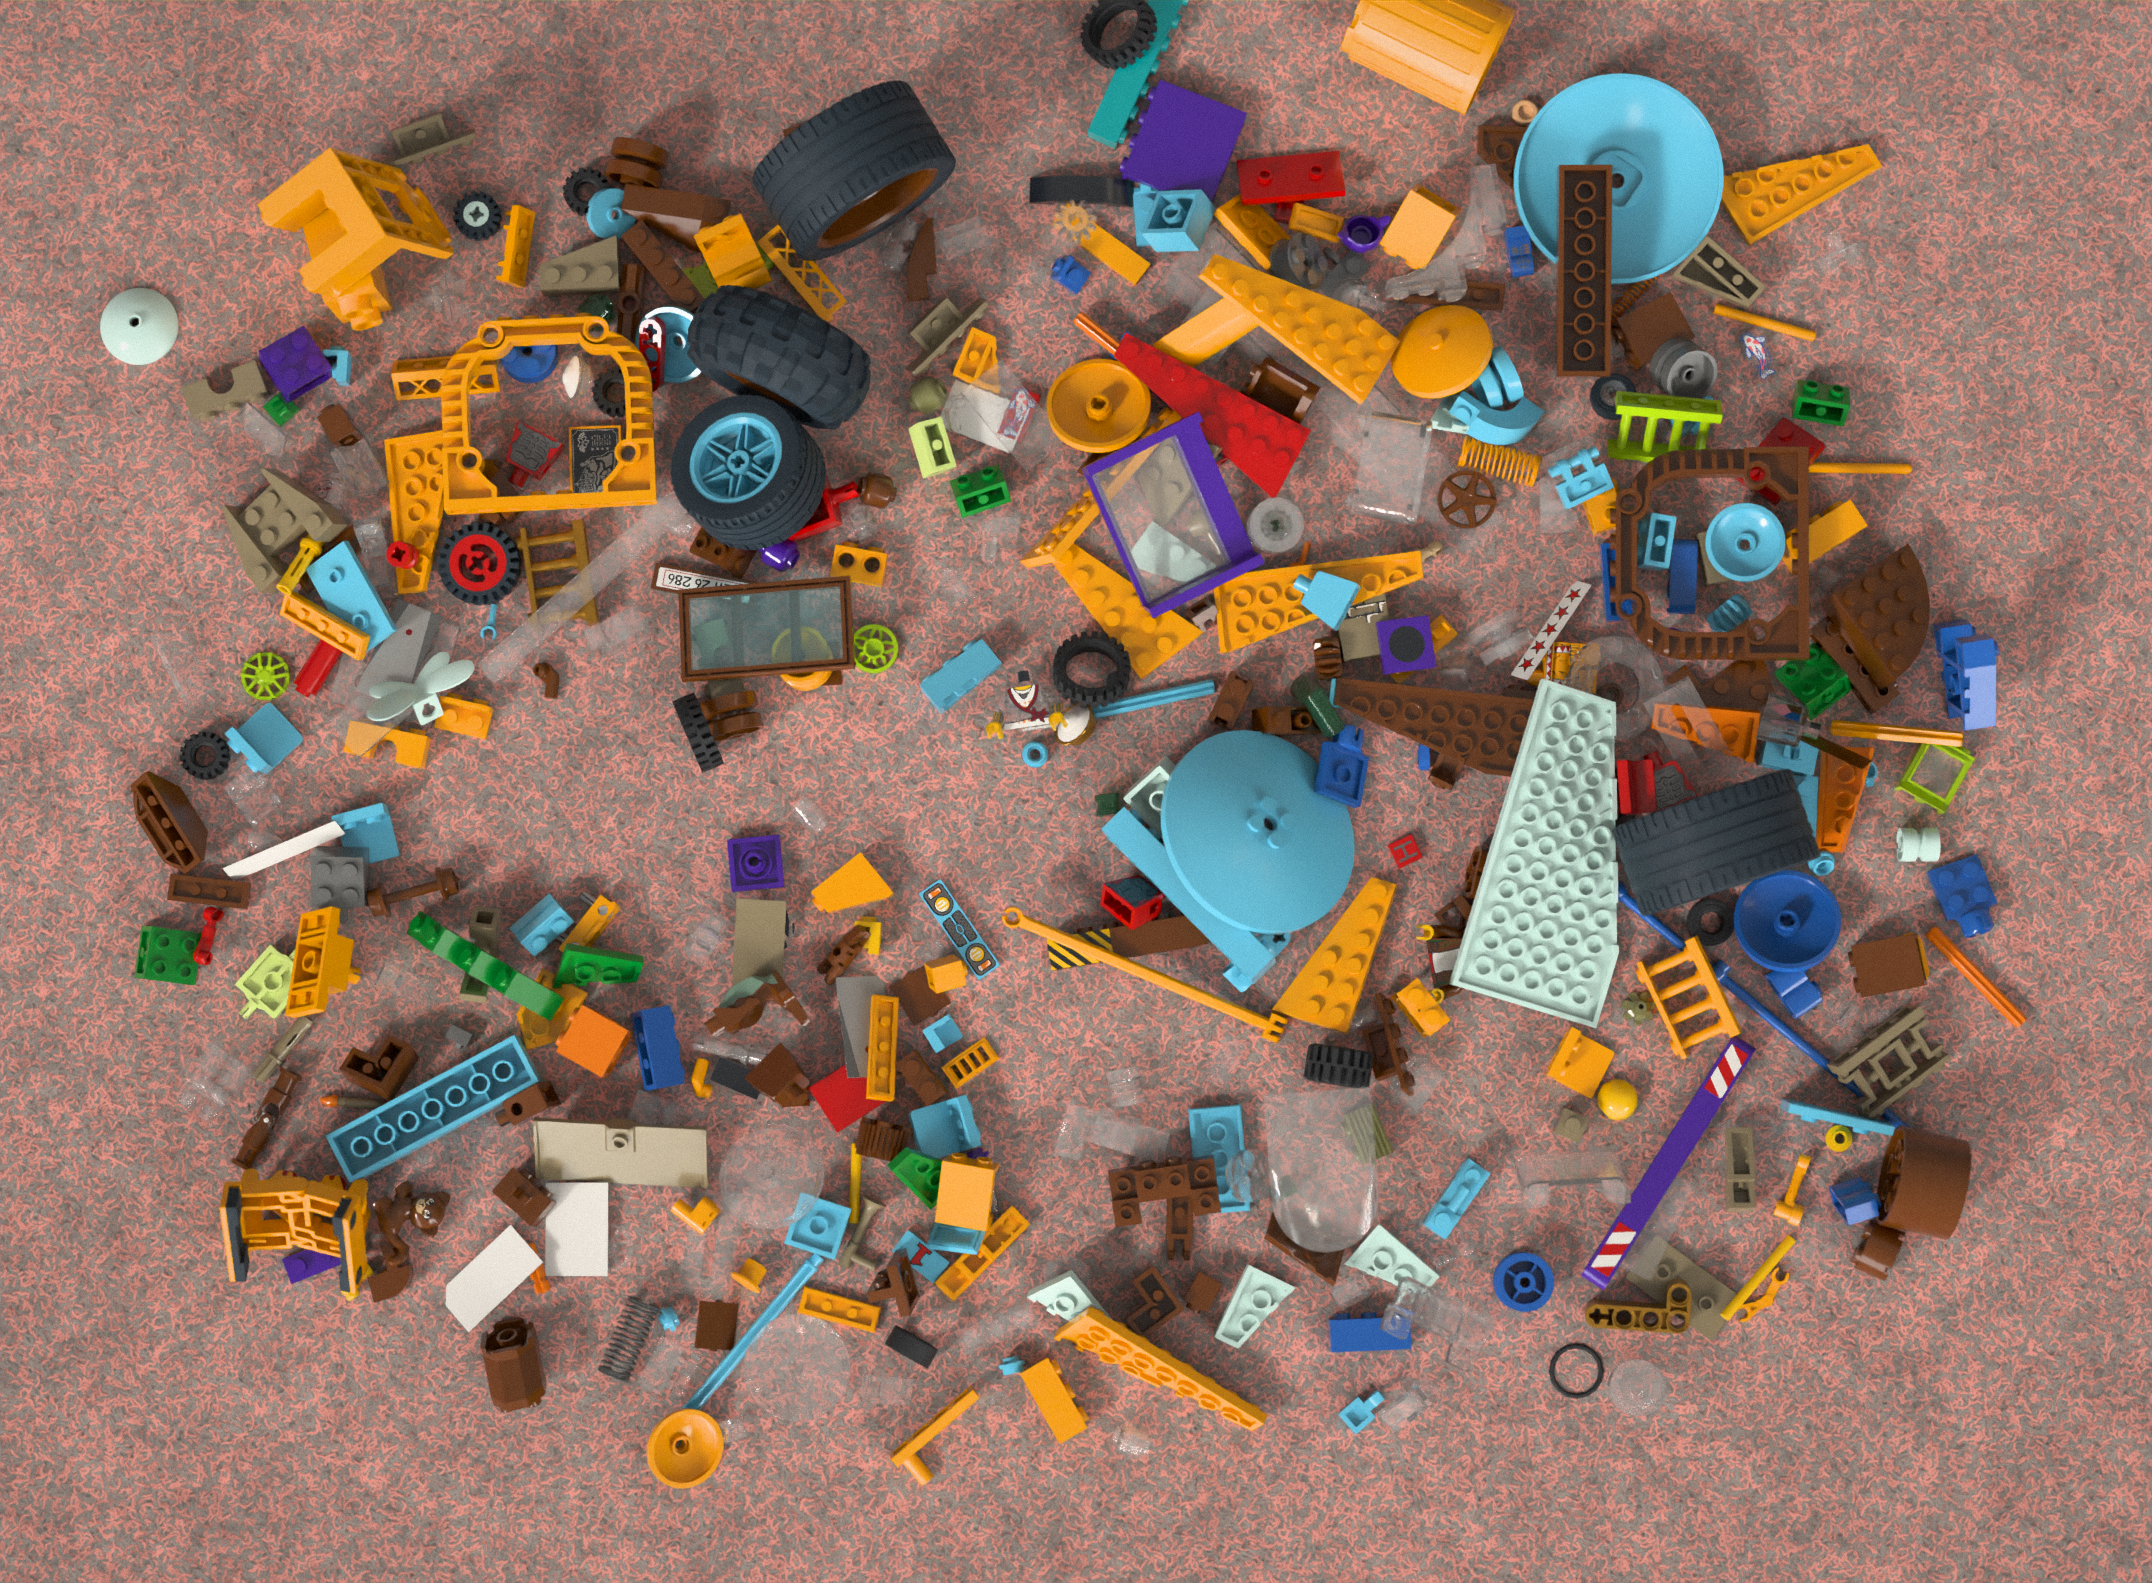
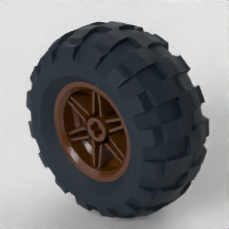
[687,285,871,430]

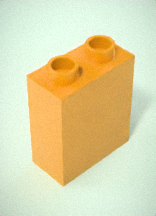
[303,208,393,330]

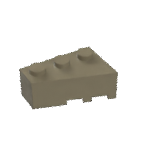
[1671,236,1766,310]

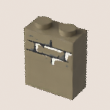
[1337,593,1390,663]

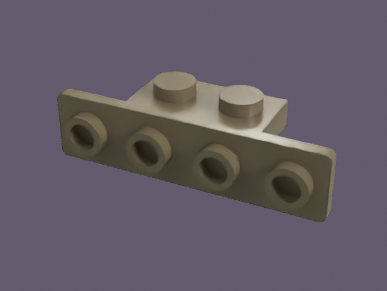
[379,112,476,169]
[906,296,989,376]

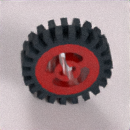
[437,523,522,606]

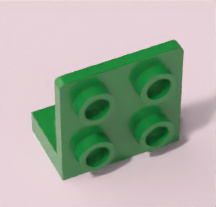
[1774,643,1852,721]
[134,926,202,985]

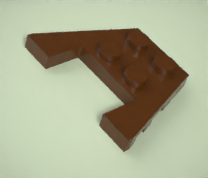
[1666,618,1776,710]

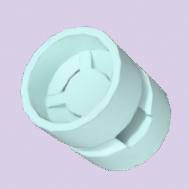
[1897,828,1940,862]

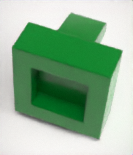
[262,392,301,427]

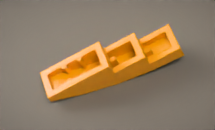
[934,1206,1030,1302]

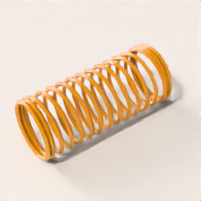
[1457,434,1541,487]

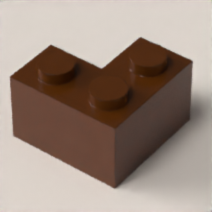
[339,1035,419,1101]
[1125,1265,1184,1338]

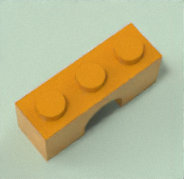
[344,718,431,769]

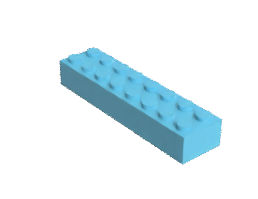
[1101,807,1276,984]
[326,1035,543,1183]

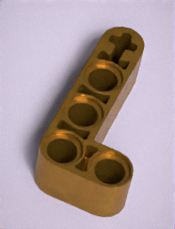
[1584,1278,1692,1334]

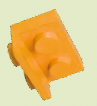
[435,692,494,740]

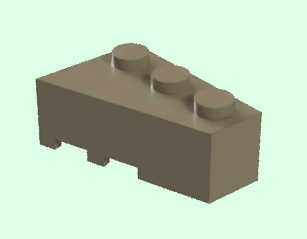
[539,235,621,296]

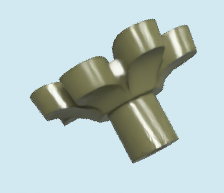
[1621,992,1655,1026]

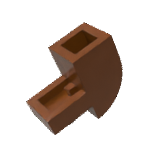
[367,1243,413,1303]

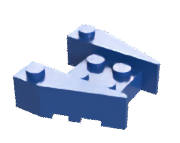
[1933,619,1999,731]

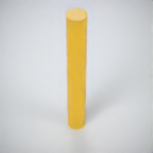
[849,1143,862,1223]

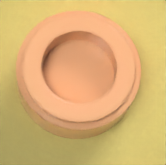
[1512,100,1538,127]

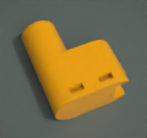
[670,1196,721,1235]

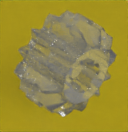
[1053,199,1097,244]

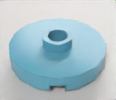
[587,188,636,239]

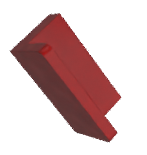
[1617,759,1658,815]

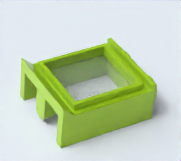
[1894,743,1976,815]

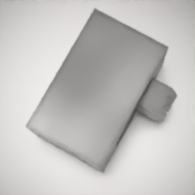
[445,1024,474,1050]

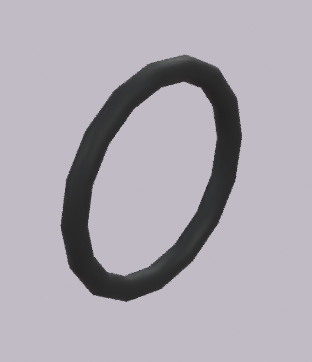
[1549,1343,1604,1399]

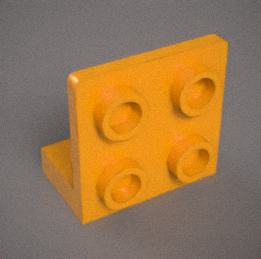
[1544,1027,1615,1098]

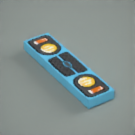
[919,879,1000,980]

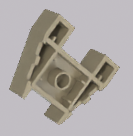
[222,468,347,593]

